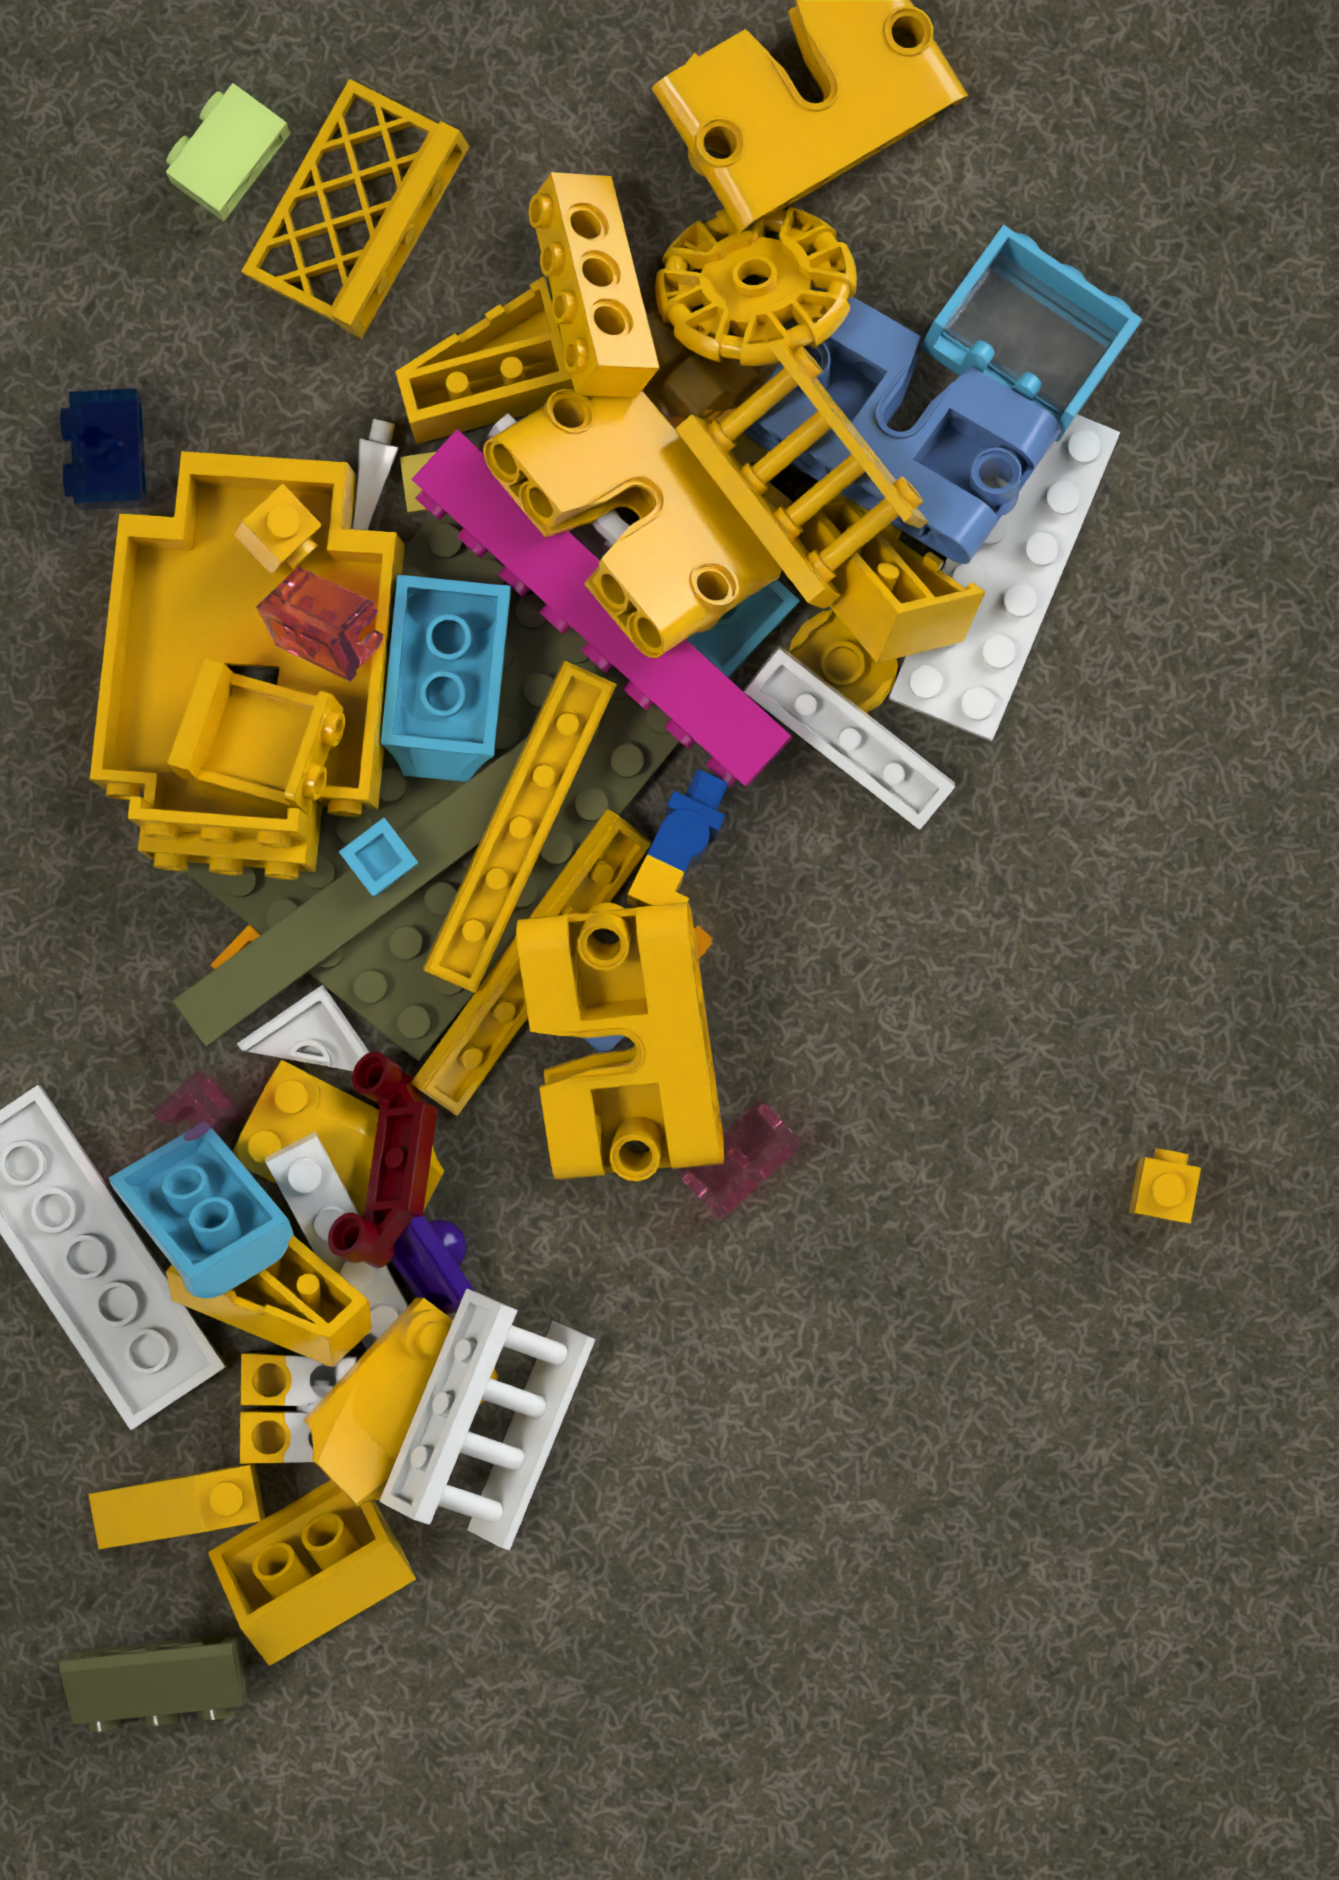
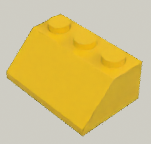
[208,1480,416,1666]

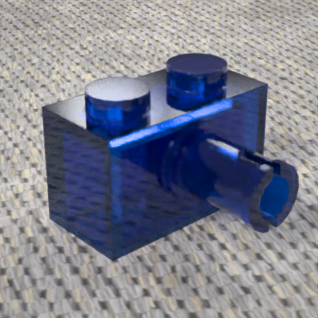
[60,388,147,511]

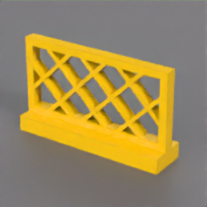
[241,79,470,339]

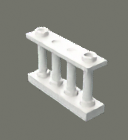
[379,1288,596,1550]

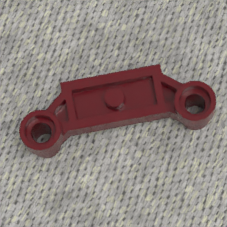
[328,1052,438,1268]

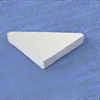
[237,985,370,1071]

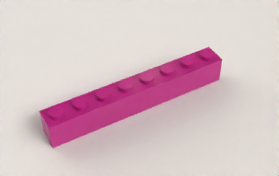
[411,430,793,787]

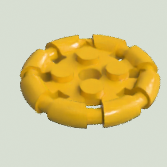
[655,206,857,367]

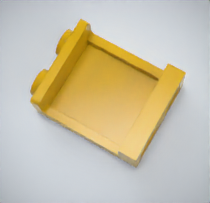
[167,658,345,814]

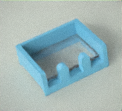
[919,225,1143,442]

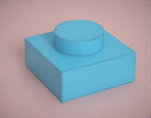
[339,818,419,898]

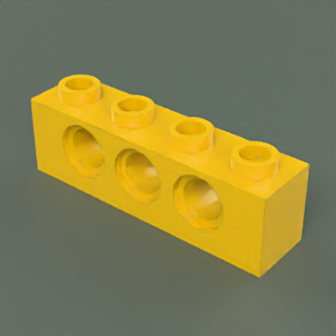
[528,172,659,398]

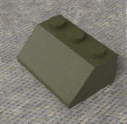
[59,1633,248,1732]

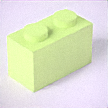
[166,83,291,222]

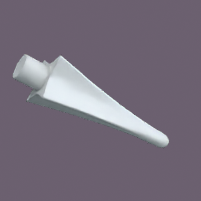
[352,419,399,530]

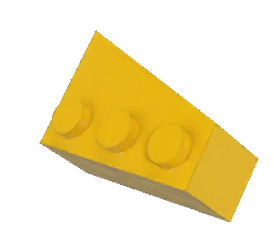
[395,276,574,445]
[798,494,986,663]
[166,1235,372,1368]

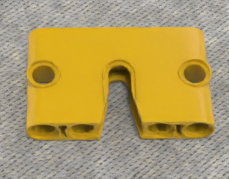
[652,0,968,233]
[483,388,782,658]
[516,902,725,1181]

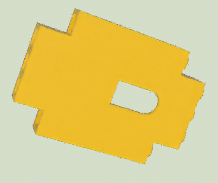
[90,451,405,880]

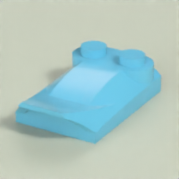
[381,575,511,782]
[109,1121,293,1298]

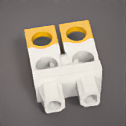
[240,1352,357,1464]

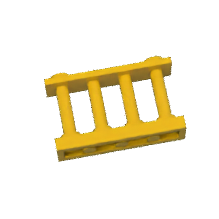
[675,341,928,609]

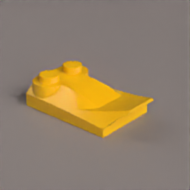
[232,1060,445,1216]
[303,1297,499,1507]

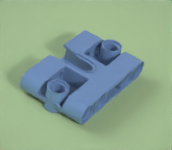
[743,297,1062,564]

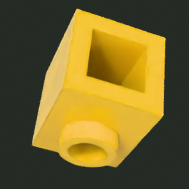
[233,484,322,575]
[1129,1148,1201,1224]

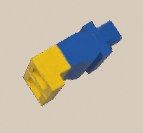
[627,769,728,907]

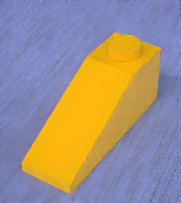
[88,1463,266,1549]

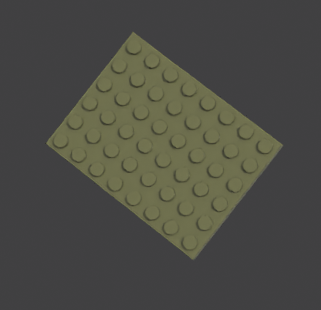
[184,513,680,1062]

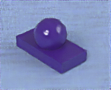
[391,1215,475,1315]

